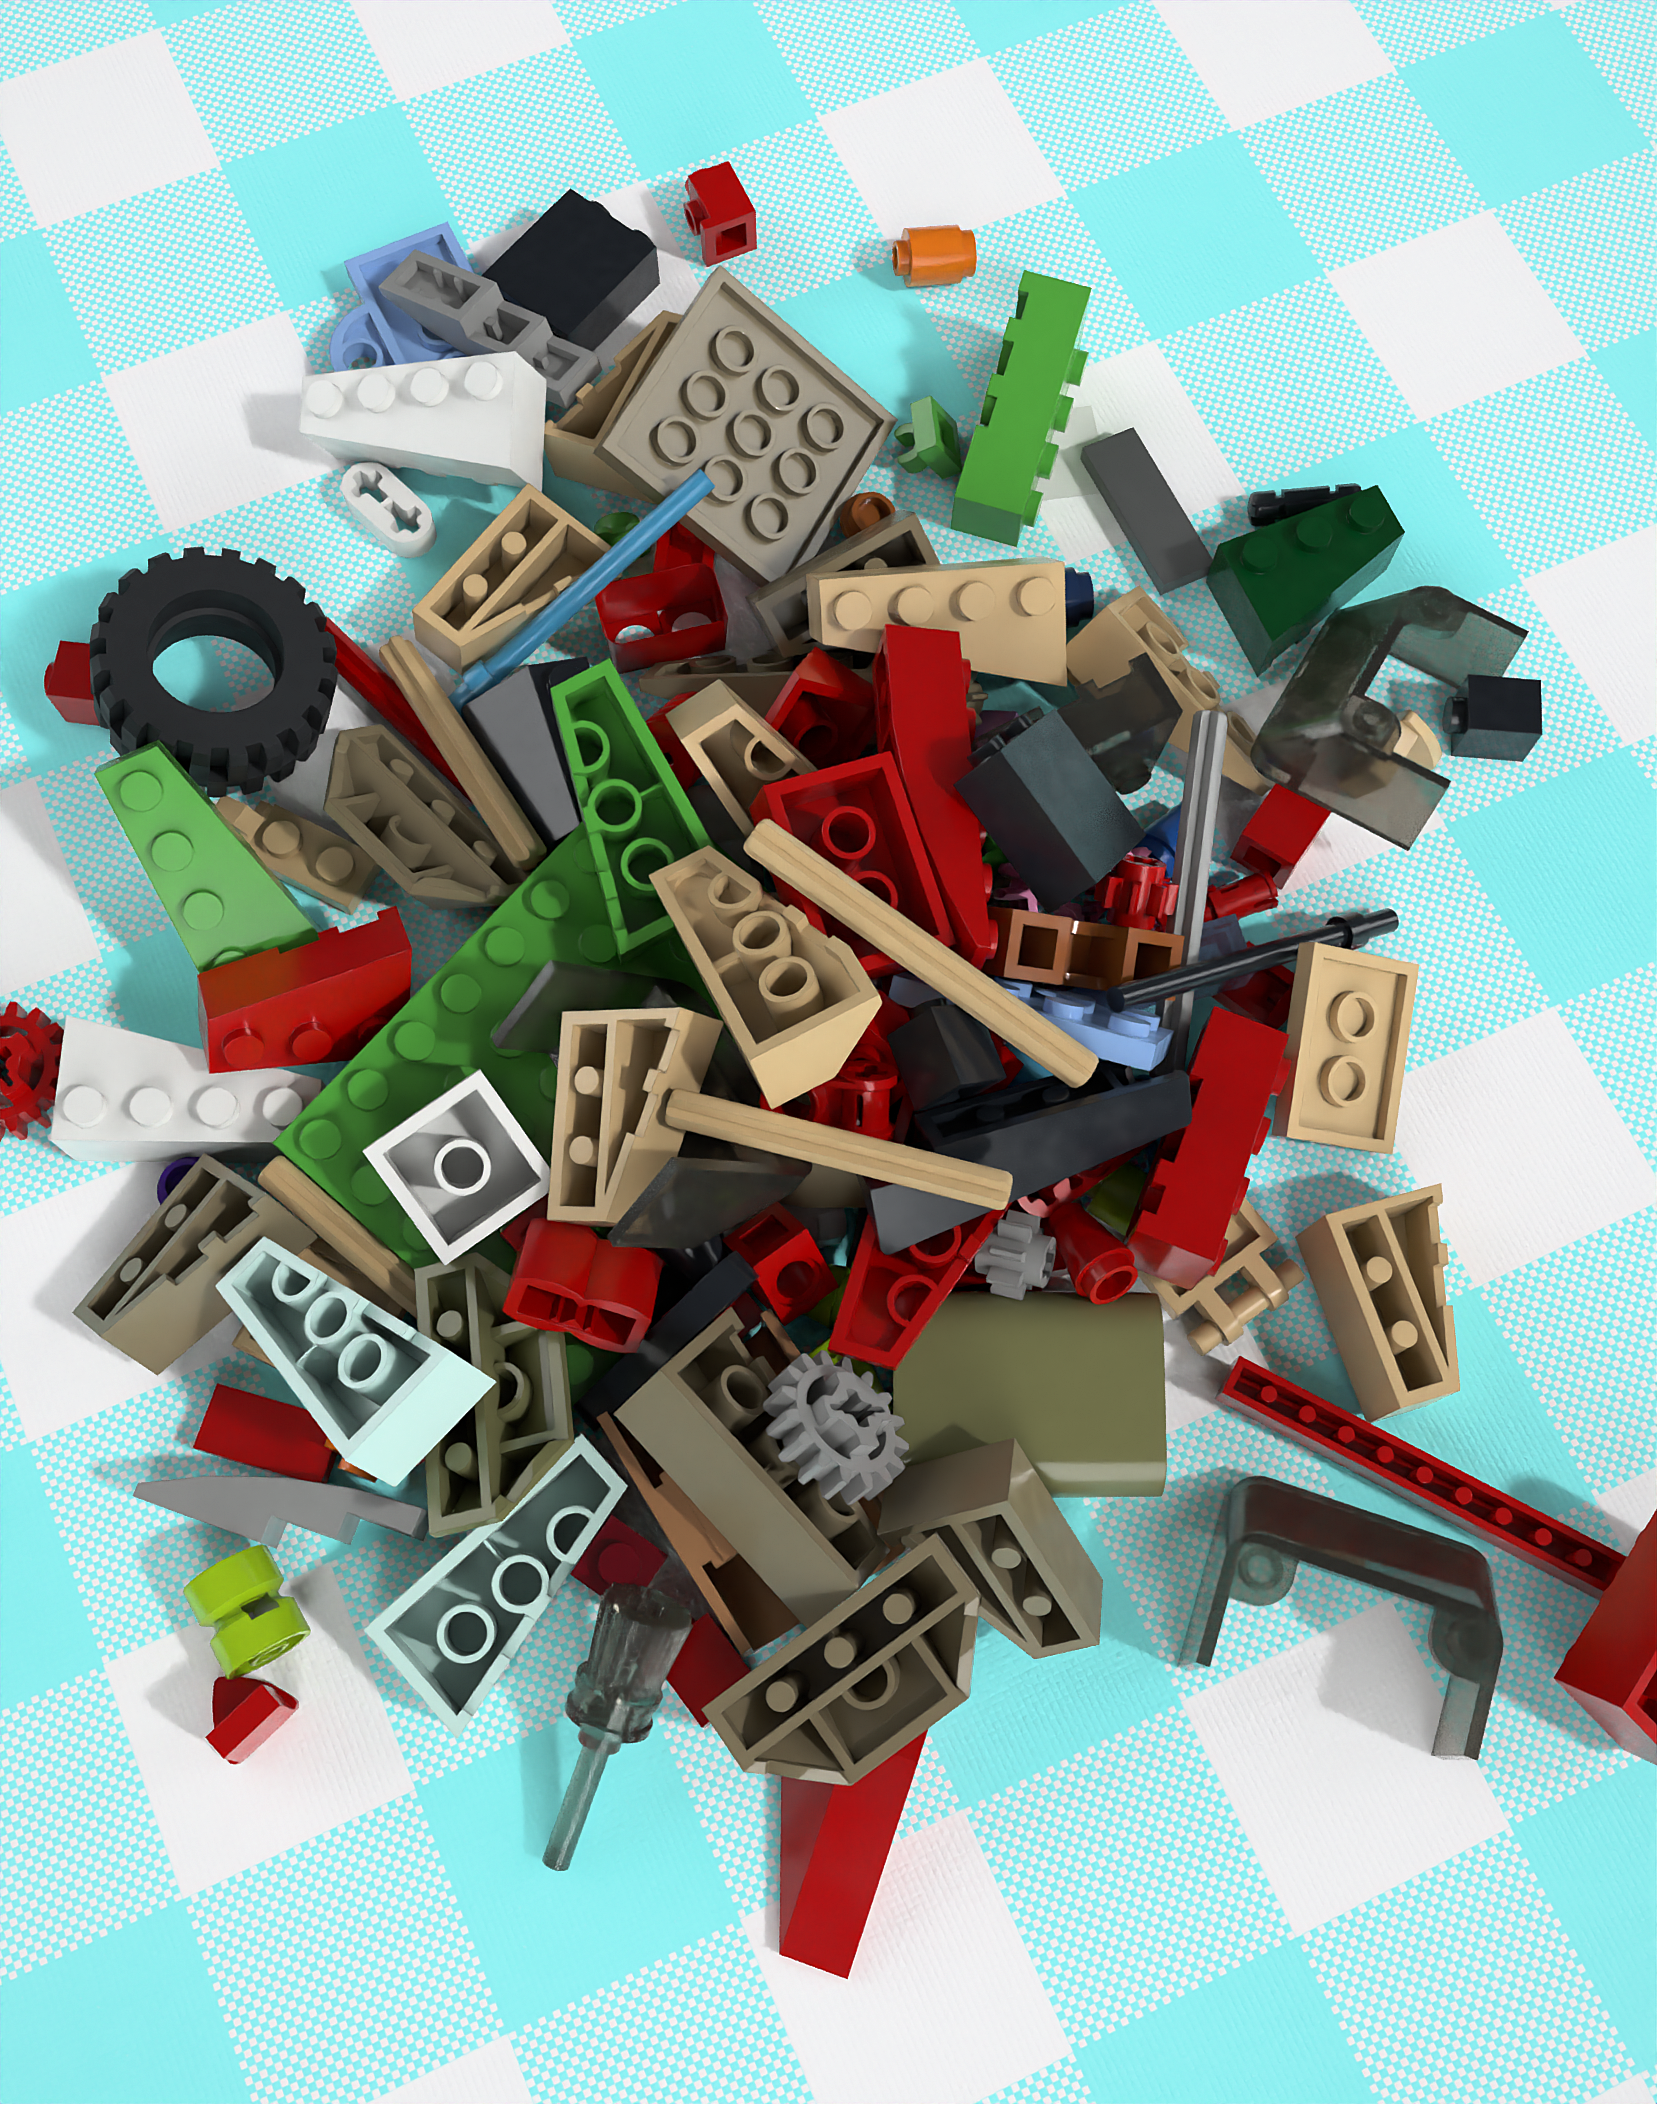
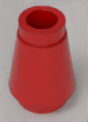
[1047,1202,1138,1305]

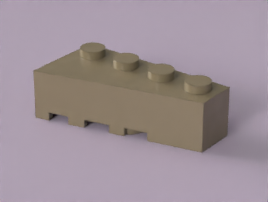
[613,1307,890,1629]

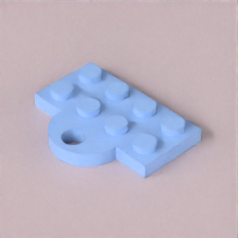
[329,221,474,372]
[888,971,1174,1071]

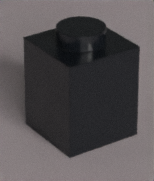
[1442,674,1543,762]
[886,998,1007,1112]

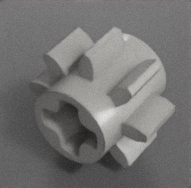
[975,1210,1056,1300]

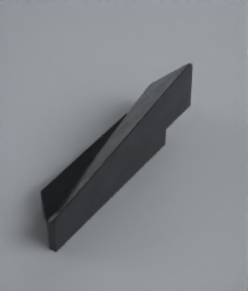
[856,1060,1192,1255]

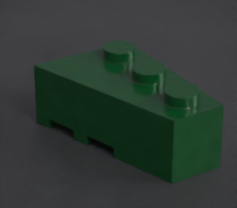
[1206,485,1405,678]

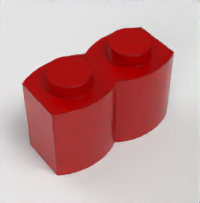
[502,1218,663,1353]

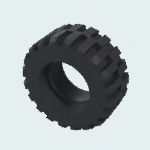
[89,546,338,798]

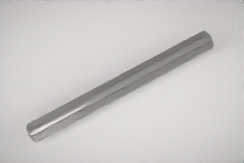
[1148,710,1228,1078]

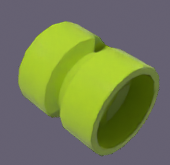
[183,1544,311,1679]

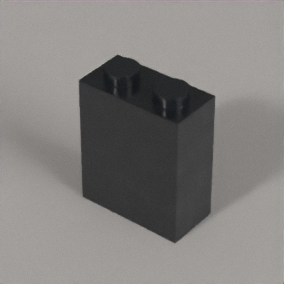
[481,188,660,352]
[953,708,1147,914]

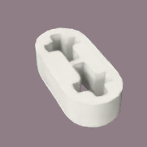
[341,461,437,558]

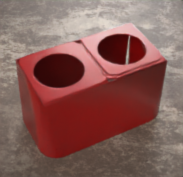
[595,563,728,674]

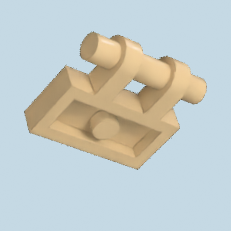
[1137,1197,1305,1356]

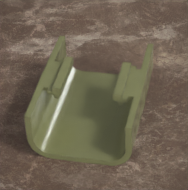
[893,1291,1167,1498]

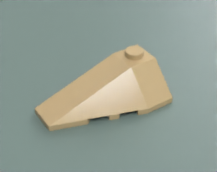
[648,845,882,1110]

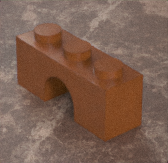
[981,906,1185,1001]

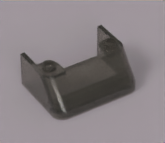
[1250,586,1529,851]
[492,960,812,1249]
[1177,1475,1504,1761]

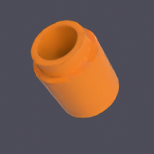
[892,224,977,287]

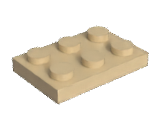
[1271,942,1420,1155]

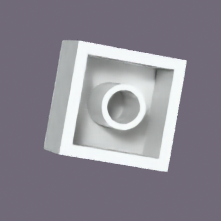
[363,1069,551,1265]

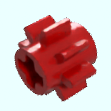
[1093,854,1179,930]

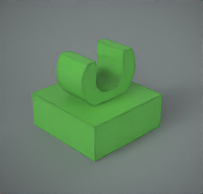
[894,395,962,480]

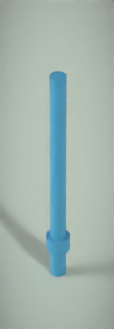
[448,468,715,717]

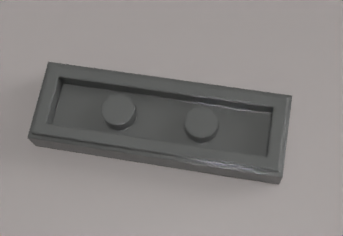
[1080,427,1213,596]

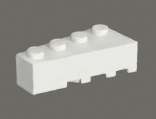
[299,351,546,493]
[50,1015,326,1163]

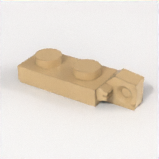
[215,796,382,915]

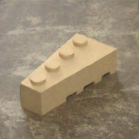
[806,556,1067,687]
[665,679,819,877]

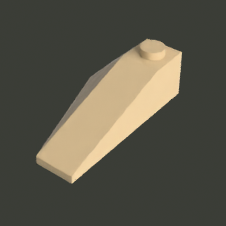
[1066,585,1284,797]

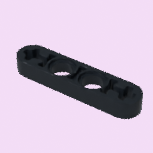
[572,1250,760,1433]

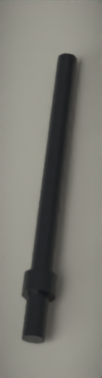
[1106,908,1399,1013]

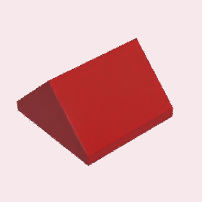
[764,646,876,770]

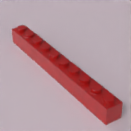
[1214,1356,1627,1601]

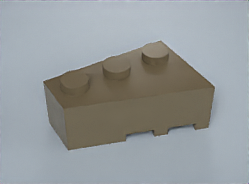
[877,1437,1103,1659]

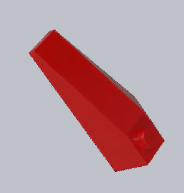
[827,1092,1012,1371]
[779,1728,929,1980]

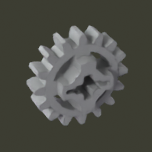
[763,1350,909,1505]

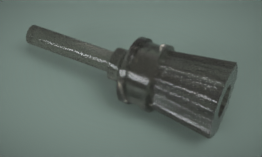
[542,1582,693,1871]

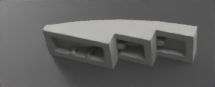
[378,249,602,409]
[132,1476,429,1549]

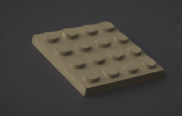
[593,265,898,588]

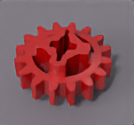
[0,1001,64,1142]

